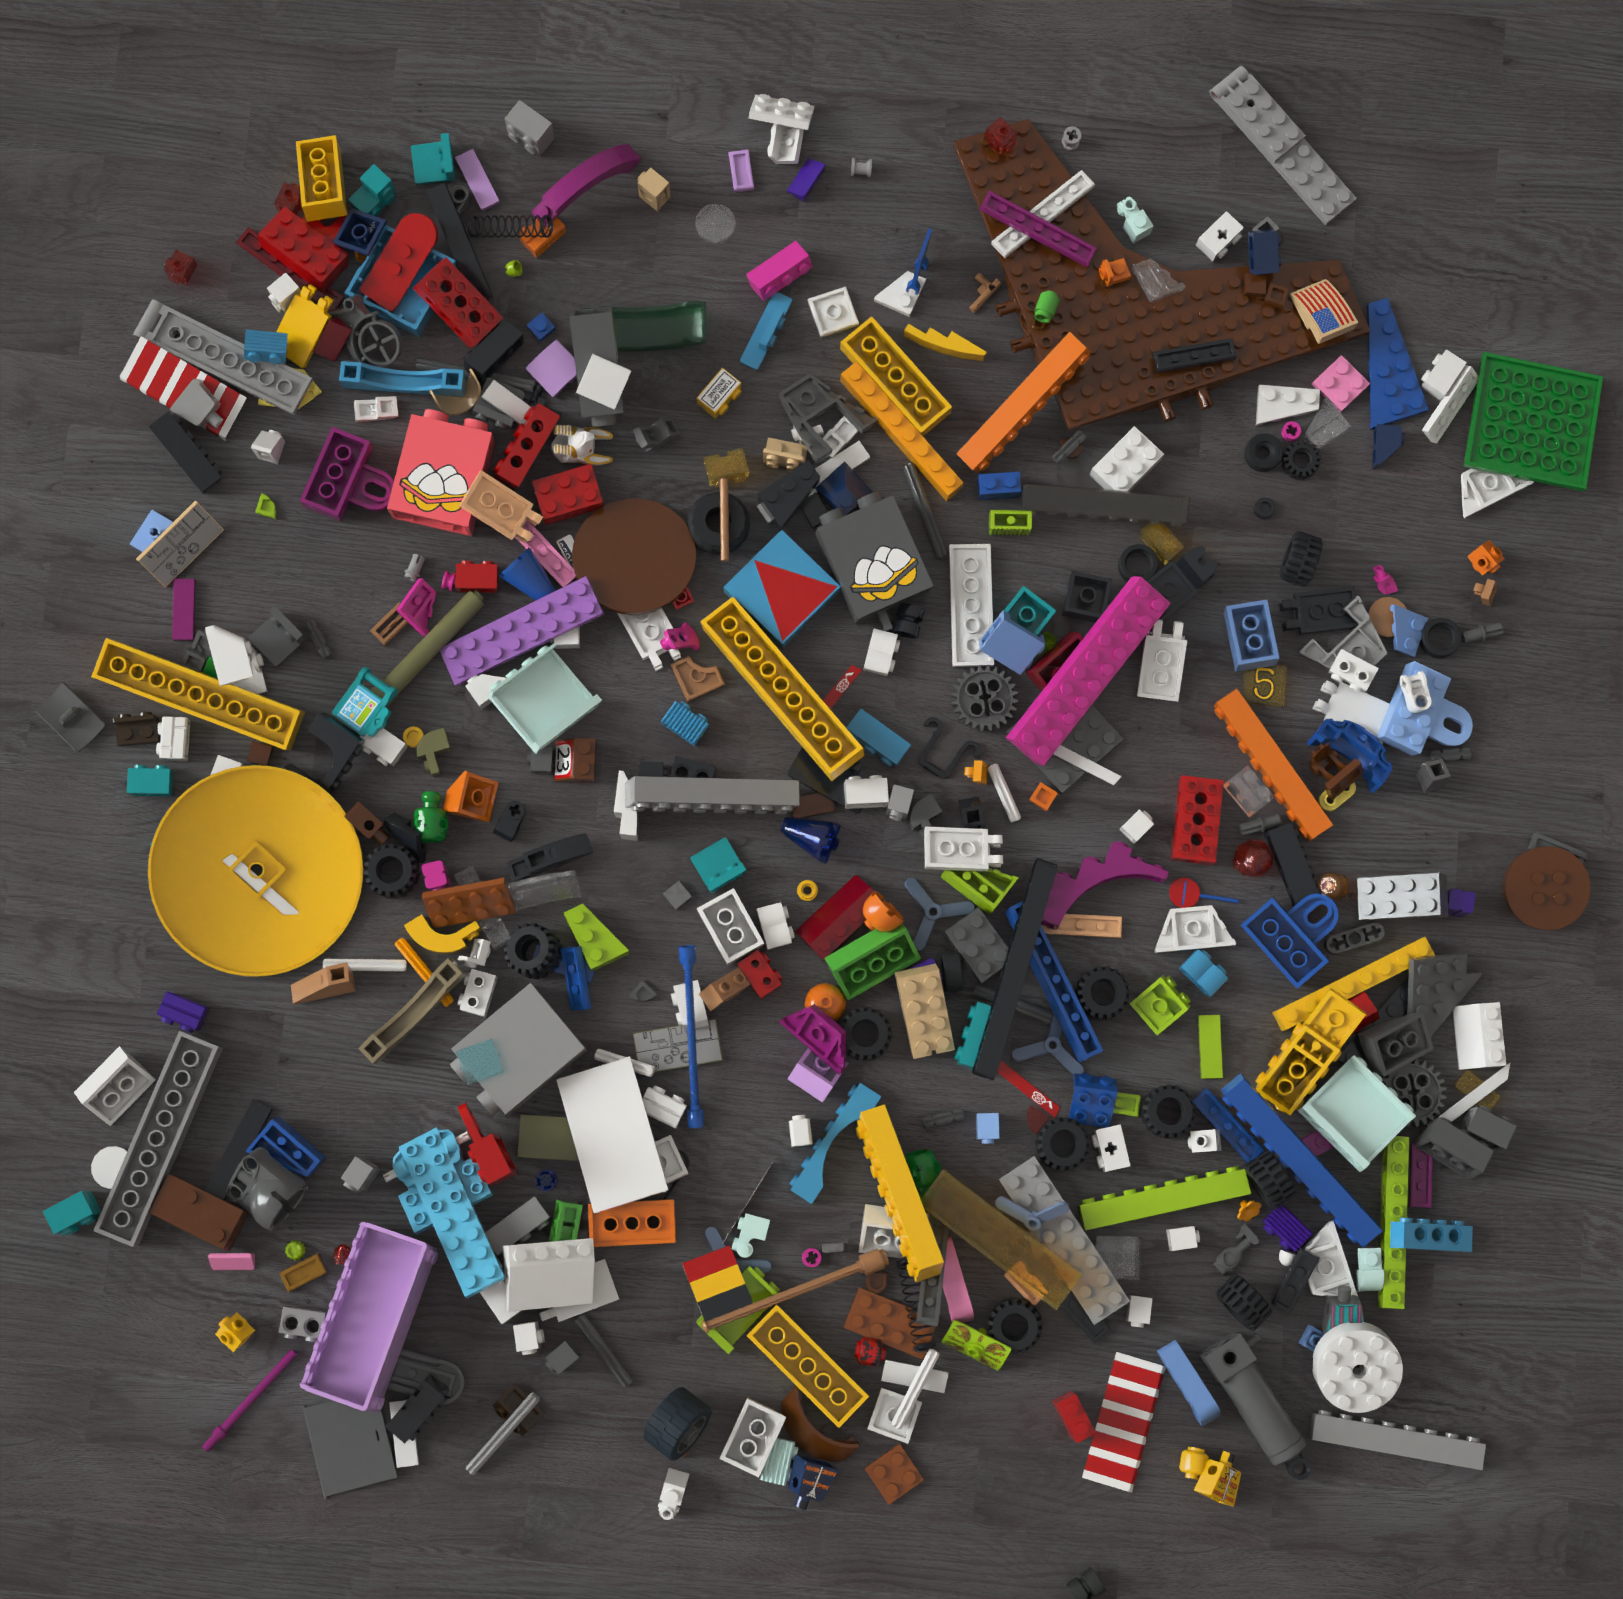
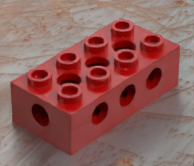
[413,257,503,348]
[492,403,560,490]
[1171,775,1224,866]

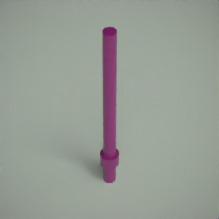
[202,1349,298,1452]

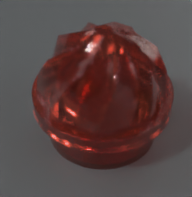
[332,1244,351,1264]

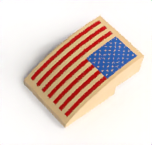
[1289,279,1358,344]

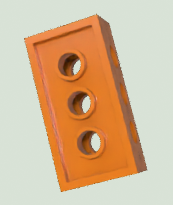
[588,1199,676,1247]

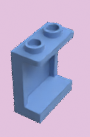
[979,610,1045,675]

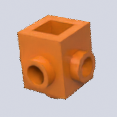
[1467,540,1505,576]

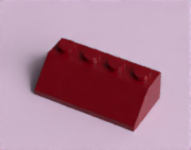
[795,875,883,962]

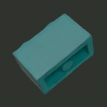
[127,765,174,797]

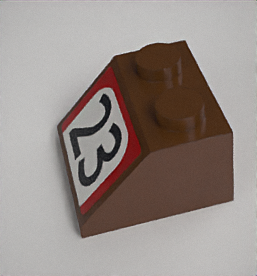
[553,738,597,783]

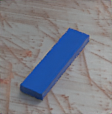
[1192,1088,1265,1163]

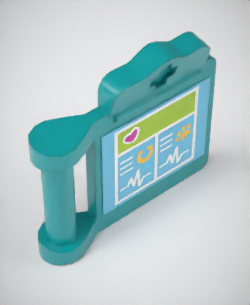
[332,666,398,737]

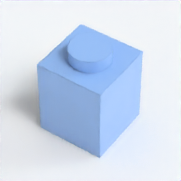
[976,1113,999,1144]

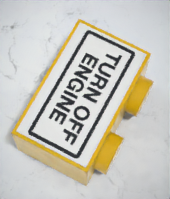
[696,368,742,419]

